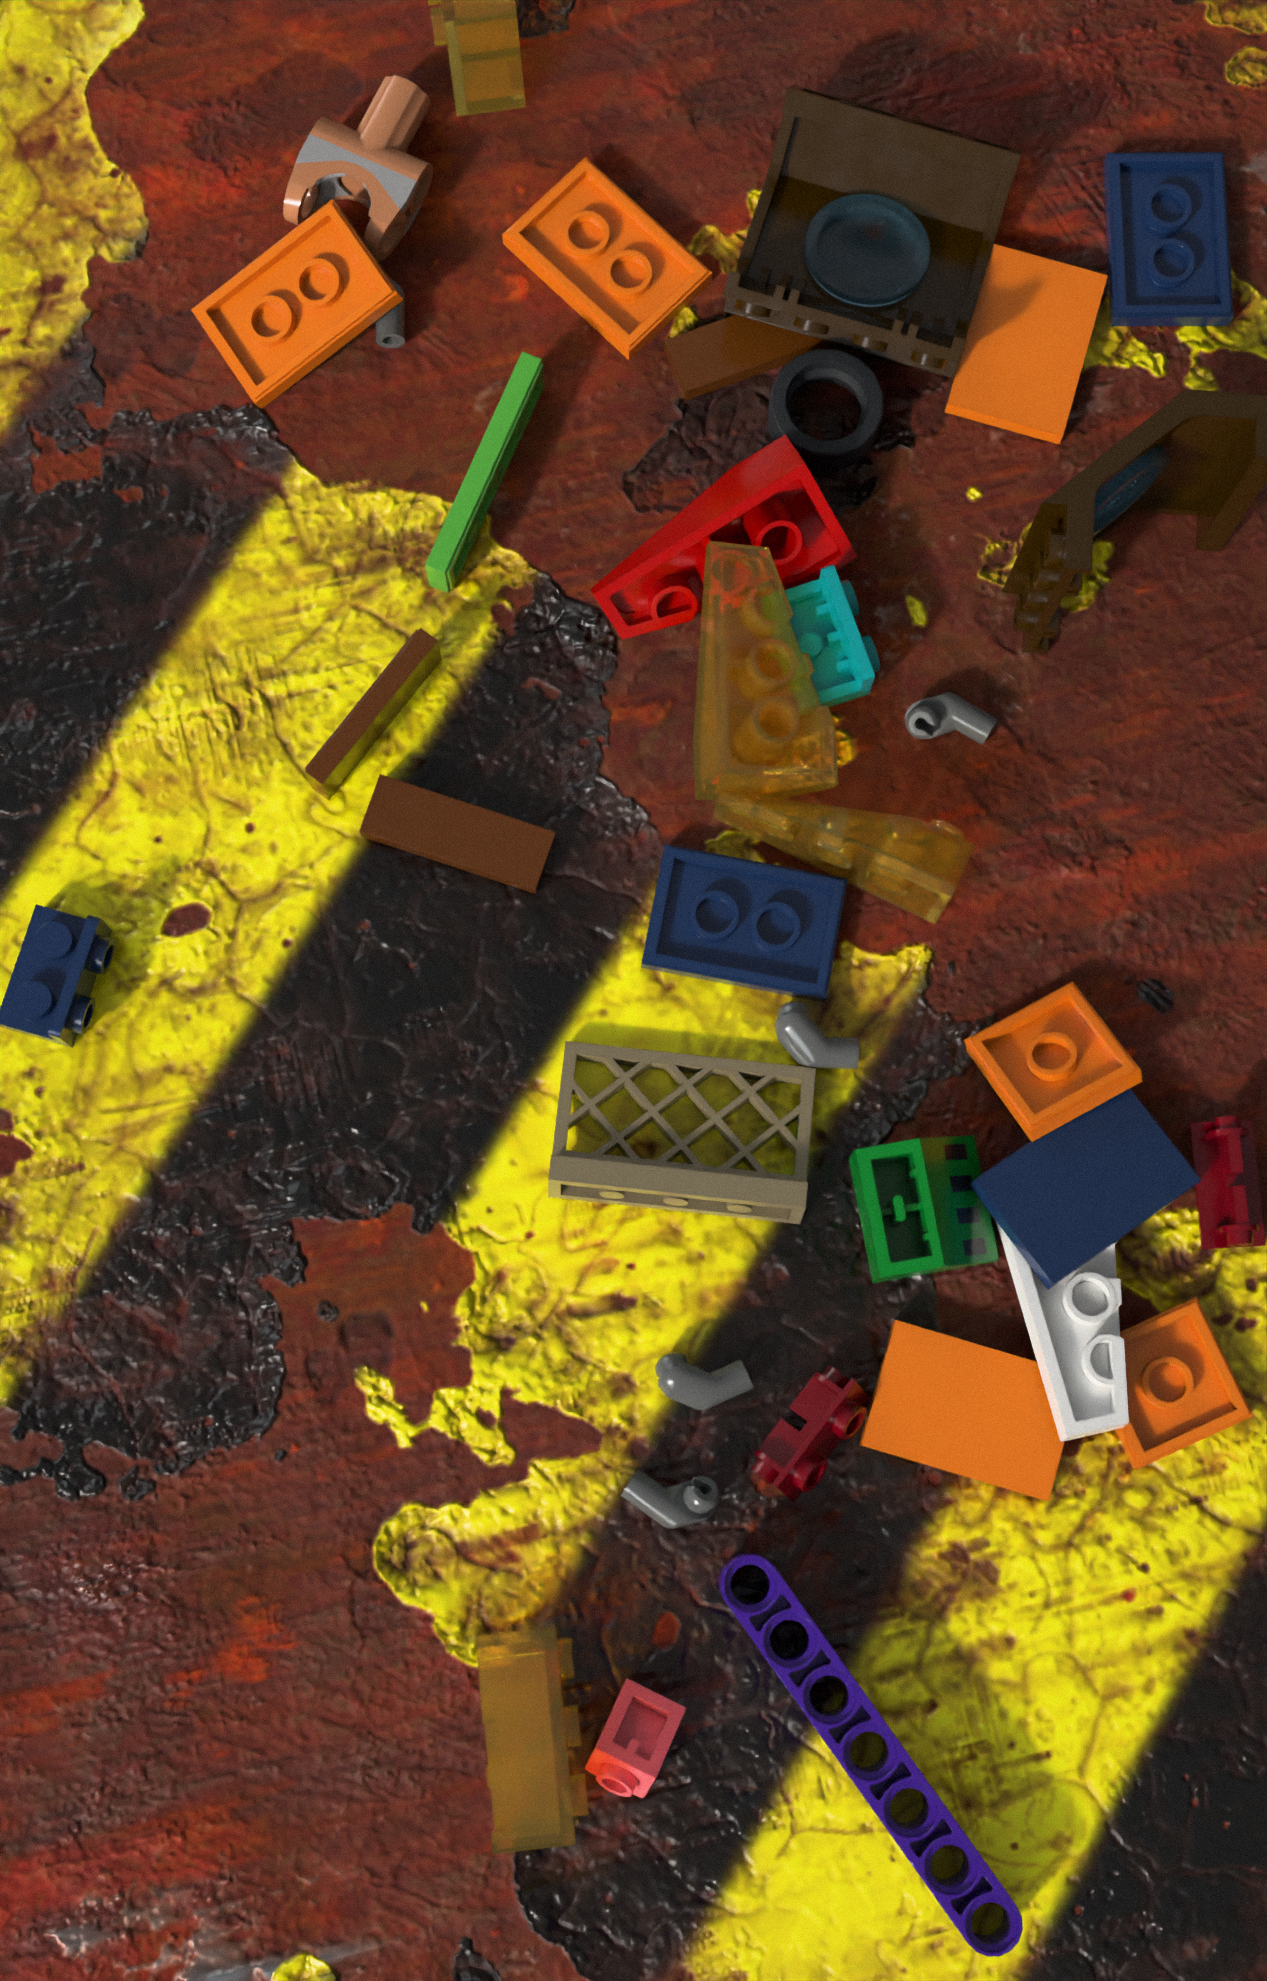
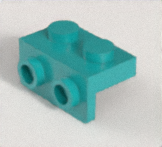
[759,565,880,717]

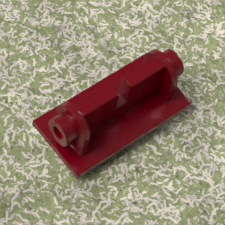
[1189,1116,1266,1250]
[751,1365,871,1503]

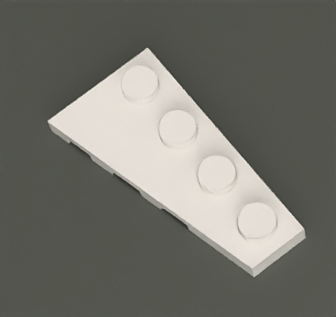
[996,1221,1129,1442]

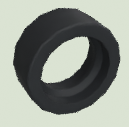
[768,349,884,472]

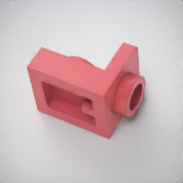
[585,1678,686,1798]

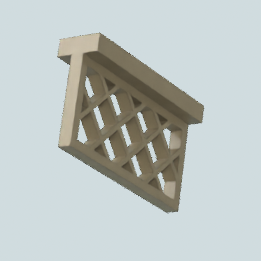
[548,1041,816,1224]

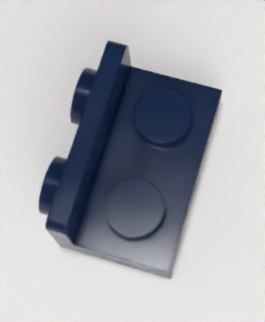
[0,905,115,1048]

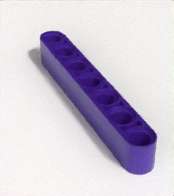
[718,1553,1023,1957]

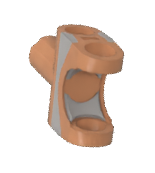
[283,75,433,262]

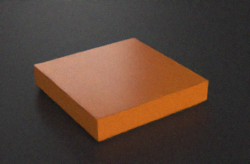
[965,981,1142,1142]
[1115,1297,1254,1469]

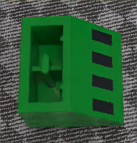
[848,1135,999,1284]

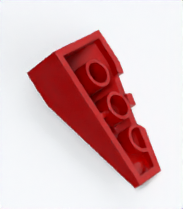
[590,434,858,640]

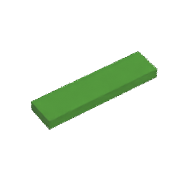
[425,351,545,594]

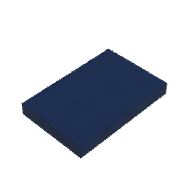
[1103,152,1233,327]
[641,844,848,1003]
[970,1089,1201,1290]

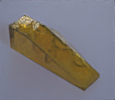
[693,541,838,804]
[713,791,975,924]

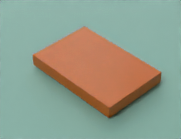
[502,157,712,360]
[191,199,404,409]
[945,244,1108,444]
[859,1320,1065,1501]

